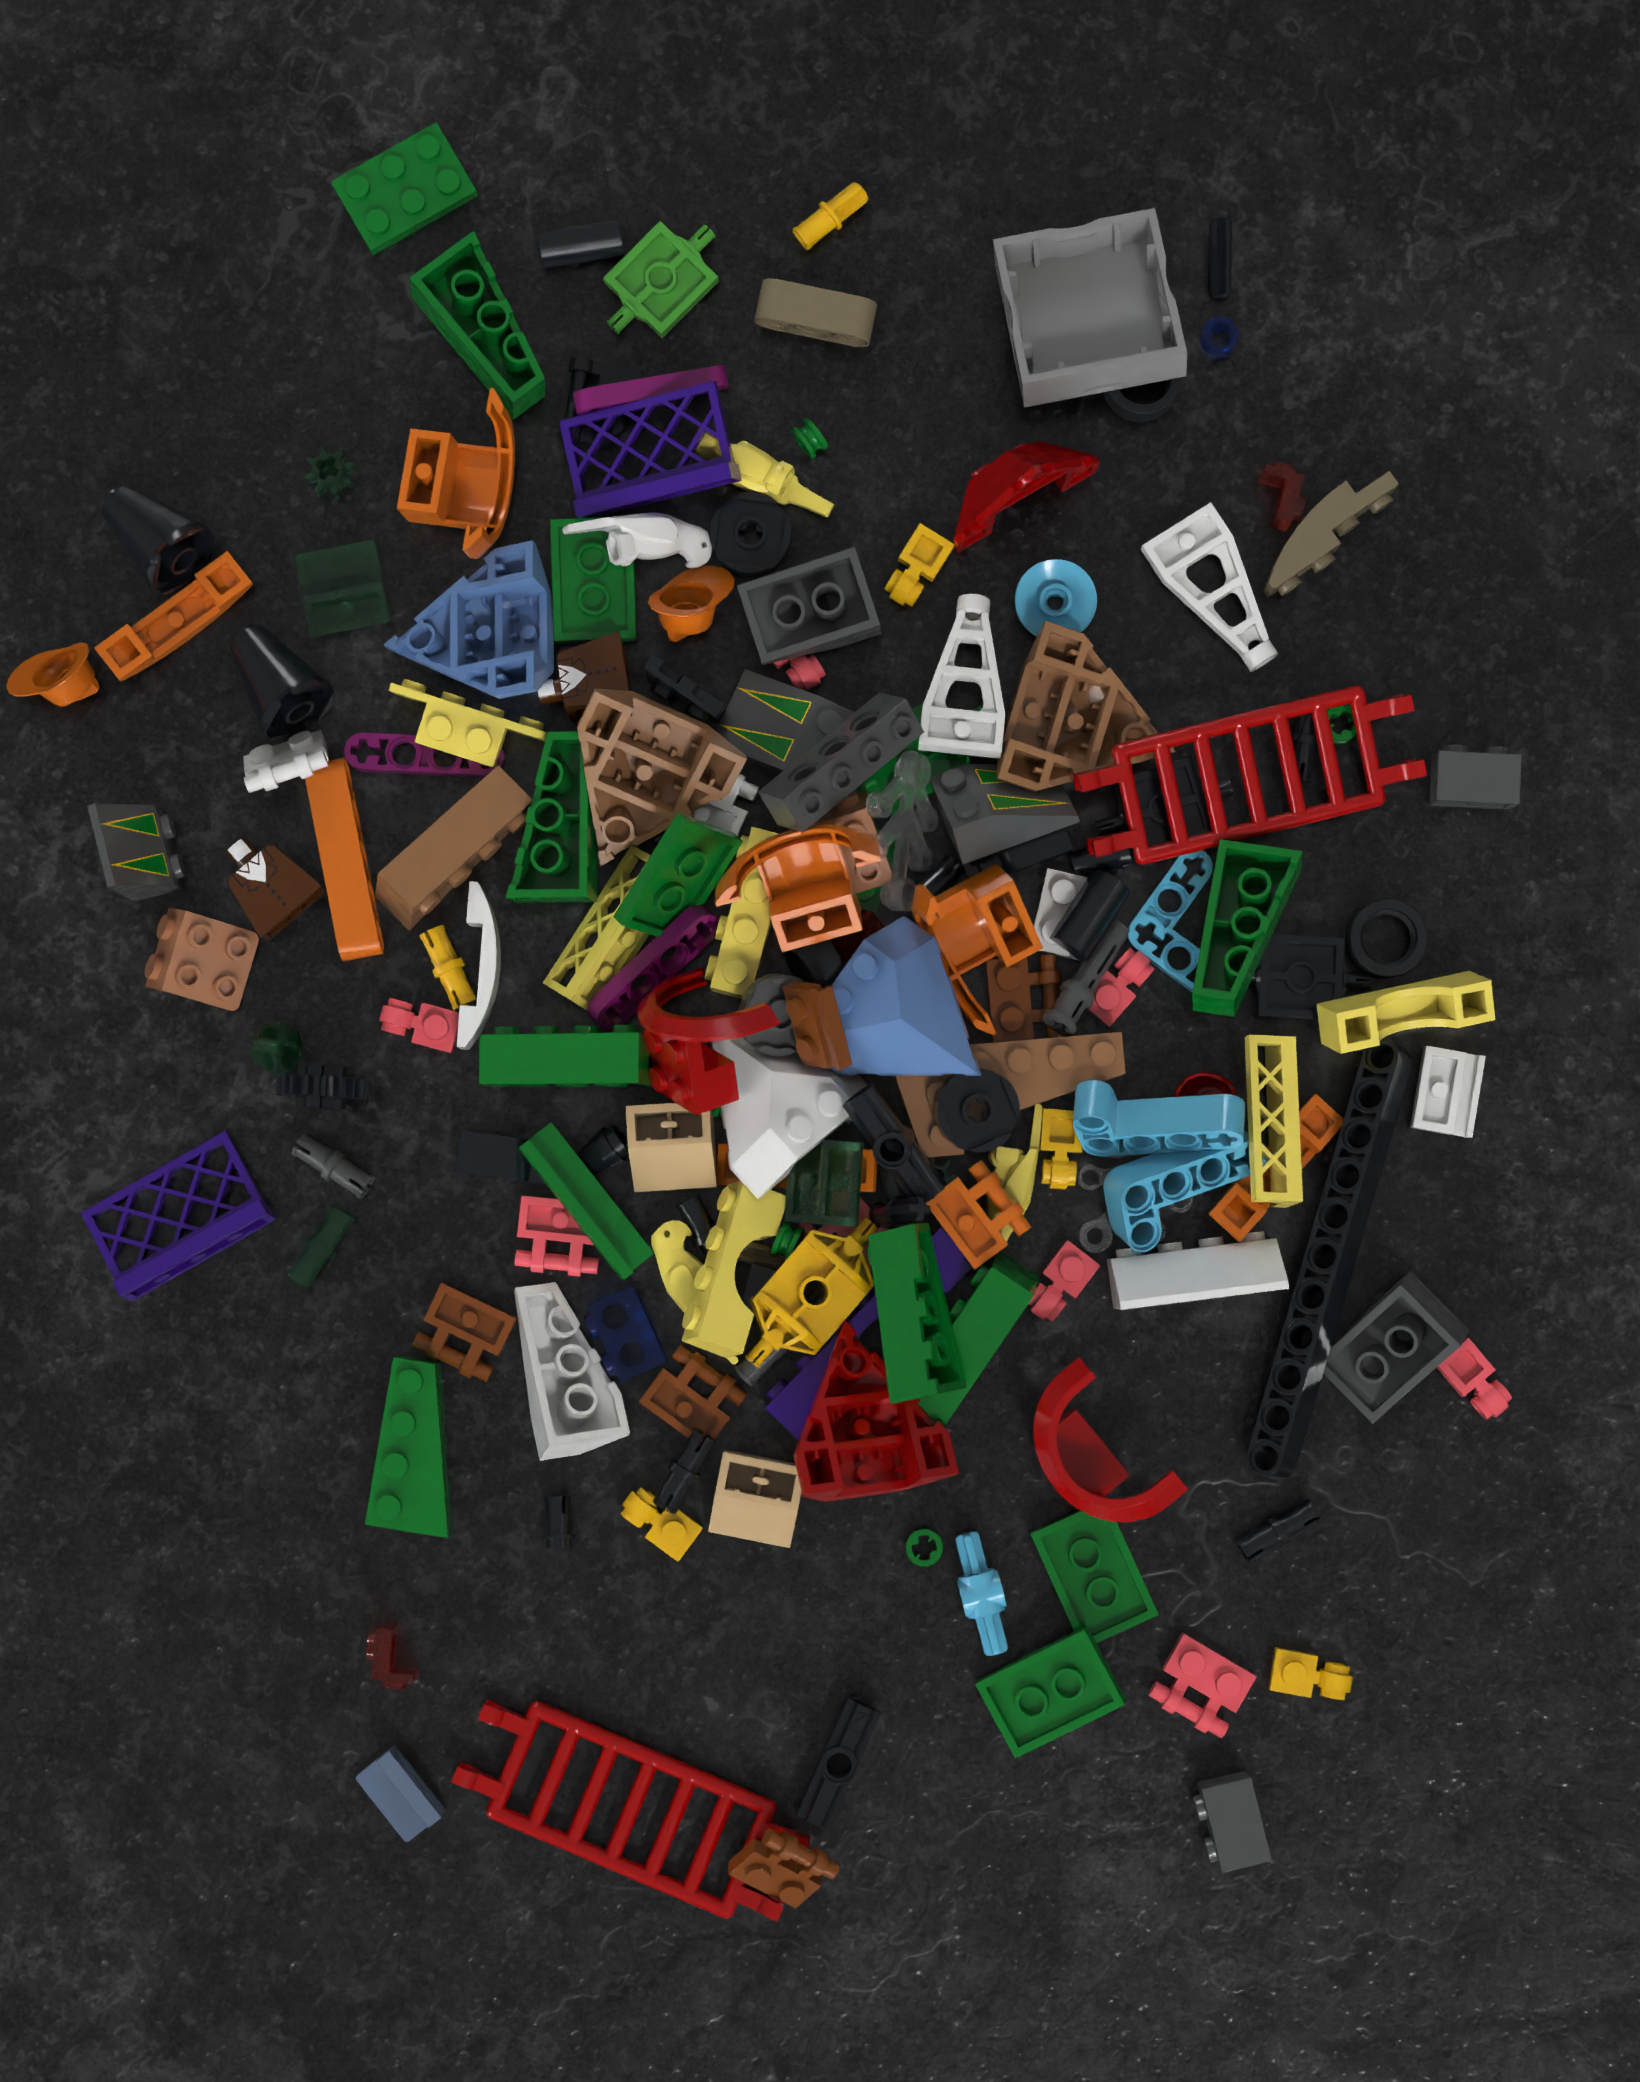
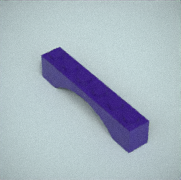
[765,1228,972,1441]

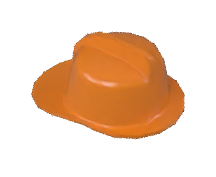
[648,565,735,642]
[6,642,100,707]

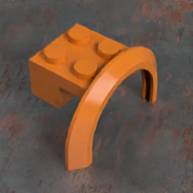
[397,388,515,559]
[715,824,881,952]
[911,863,1043,1035]

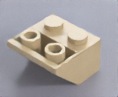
[626,1103,718,1192]
[708,1449,801,1548]

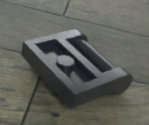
[557,357,643,451]

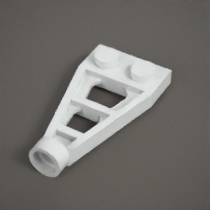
[1141,502,1278,672]
[918,594,1005,759]

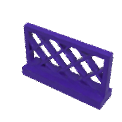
[559,381,742,518]
[81,1131,277,1302]

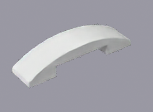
[457,881,501,1050]

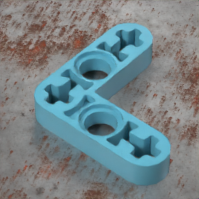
[1127,851,1213,992]

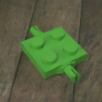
[603,221,719,338]

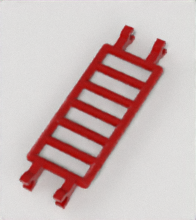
[1071,685,1427,865]
[451,1699,810,1922]

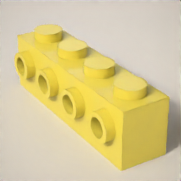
[705,827,779,999]

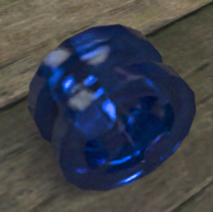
[1200,316,1239,358]

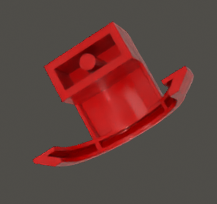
[637,967,780,1115]
[1033,1357,1188,1522]

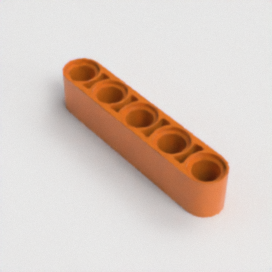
[305,757,384,962]

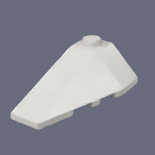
[514,1282,630,1461]

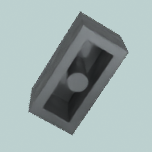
[1429,745,1521,810]
[1193,1771,1272,1873]

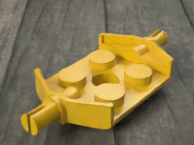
[745,1217,878,1369]

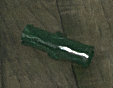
[287,1204,355,1288]

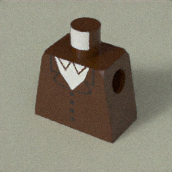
[538,632,632,722]
[226,837,327,941]

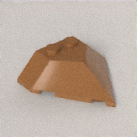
[996,621,1176,792]
[577,689,747,866]

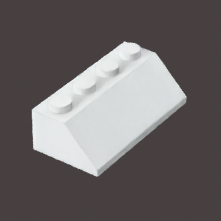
[1107,1231,1289,1310]

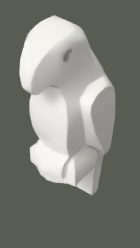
[562,513,712,568]

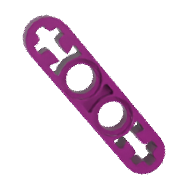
[572,365,729,415]
[344,732,506,778]
[587,905,719,1032]

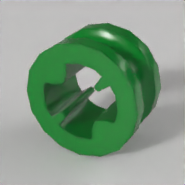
[790,418,828,460]
[1328,705,1356,744]
[770,1221,805,1260]
[906,1528,943,1567]

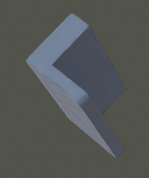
[356,1745,446,1842]

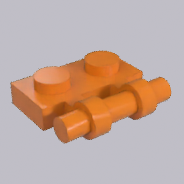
[925,1160,1032,1270]

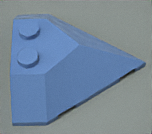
[383,540,554,699]
[830,916,982,1076]

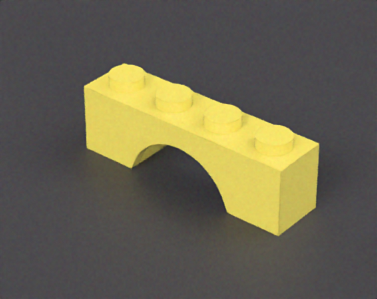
[1316,971,1495,1054]
[682,1180,788,1358]

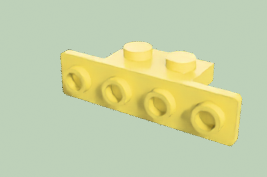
[388,679,547,768]

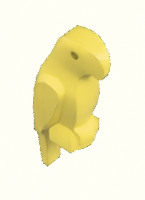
[693,429,834,517]
[985,1104,1043,1242]
[651,1220,738,1364]

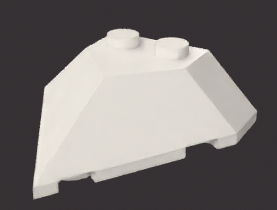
[710,1037,868,1200]

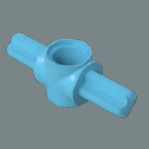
[955,1531,1008,1656]

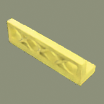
[543,845,651,1011]
[1244,1035,1303,1208]

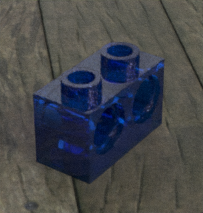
[584,1285,669,1382]

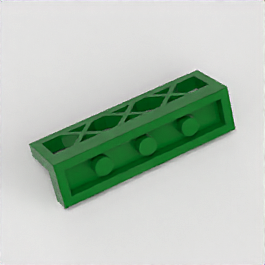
[518,1122,654,1280]

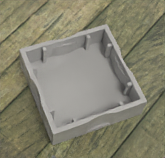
[993,208,1187,407]

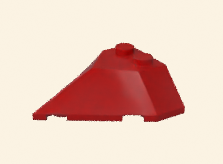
[953,441,1100,554]
[793,1321,959,1502]

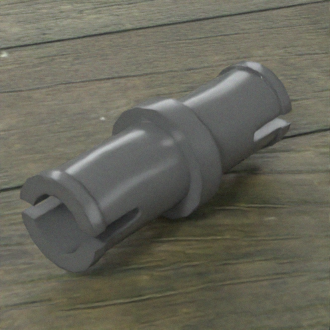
[291,1132,375,1199]

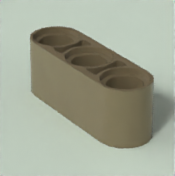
[754,279,878,347]

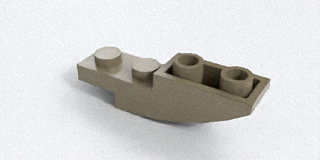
[1263,471,1399,598]

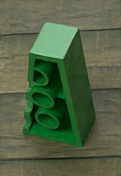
[409,231,545,420]
[506,731,598,903]
[1192,839,1303,1017]
[479,1025,652,1087]
[867,1223,966,1404]
[918,1251,1040,1426]
[365,1356,454,1538]

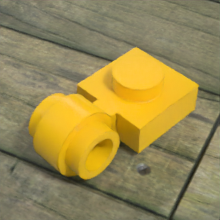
[884,523,955,607]
[1039,1108,1082,1190]
[621,1486,703,1562]
[1268,1647,1353,1700]

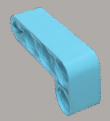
[1073,1080,1245,1157]
[1103,1130,1266,1252]

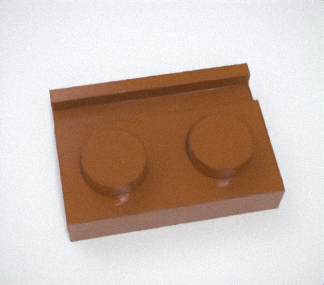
[782,981,852,1071]

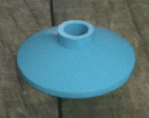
[1015,559,1097,636]

